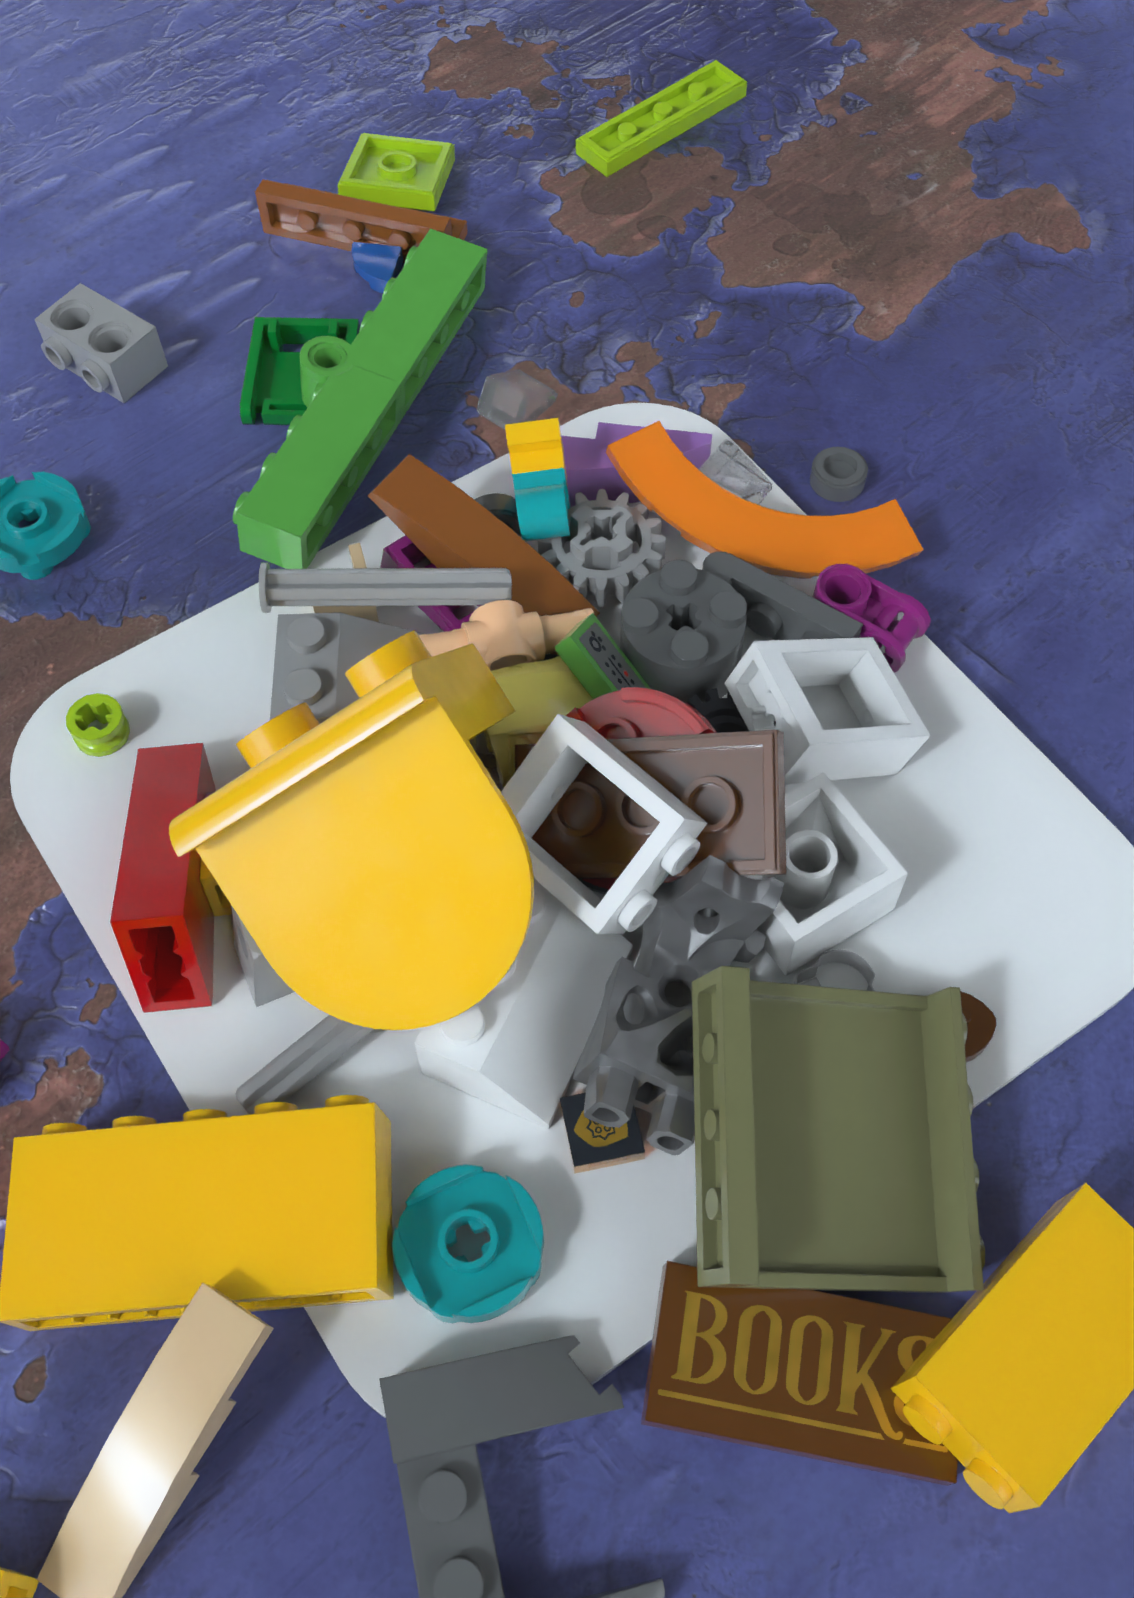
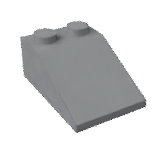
[270,612,470,742]

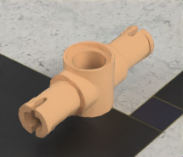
[419,600,594,671]

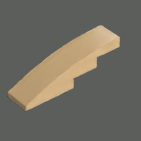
[37,1283,274,1598]

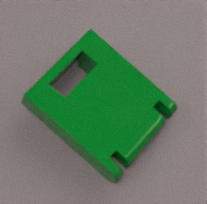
[240,317,360,425]

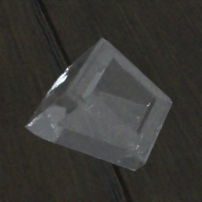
[477,369,558,430]

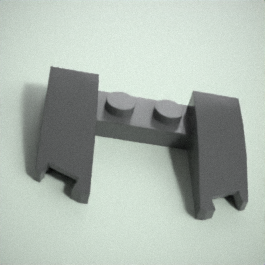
[379,1335,665,1598]

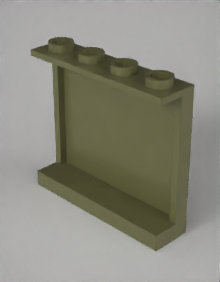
[692,966,985,1293]

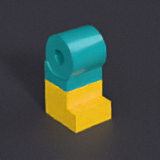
[505,418,570,541]

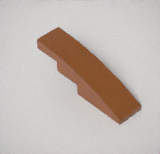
[368,454,600,655]

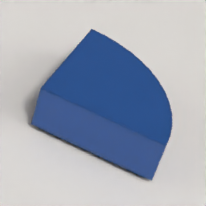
[351,242,404,293]

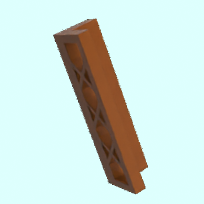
[255,179,468,263]

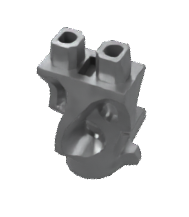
[573,855,784,1155]

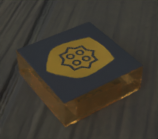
[559,1092,645,1174]

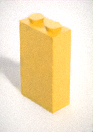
[890,1183,1134,1513]

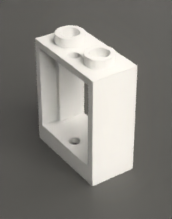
[725,637,931,785]
[501,714,707,934]

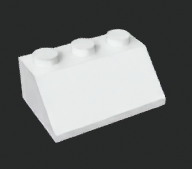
[414,879,633,1129]

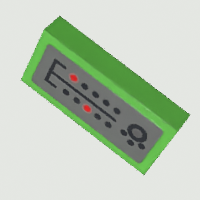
[554,613,651,699]

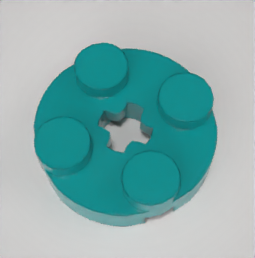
[0,472,91,580]
[392,1164,544,1324]

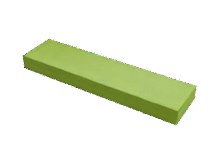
[576,60,747,177]

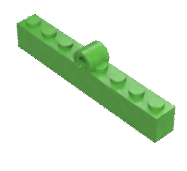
[233,229,487,569]

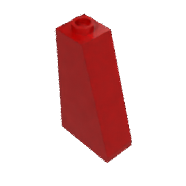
[110,743,216,1013]

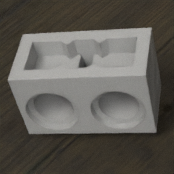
[34,283,168,403]

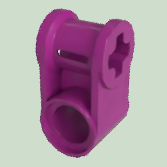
[812,564,931,673]

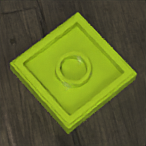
[338,133,455,211]

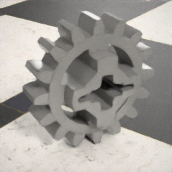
[537,489,666,607]

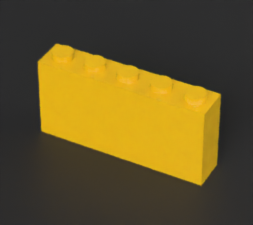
[0,1095,394,1331]

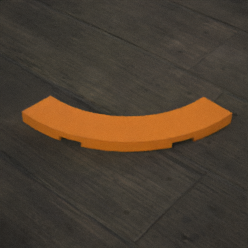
[605,421,924,579]

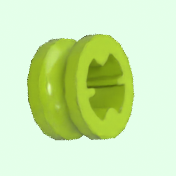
[66,693,130,757]

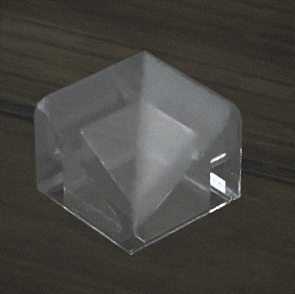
[699,439,772,505]

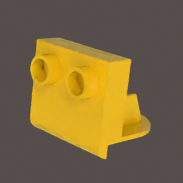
[169,630,534,1030]

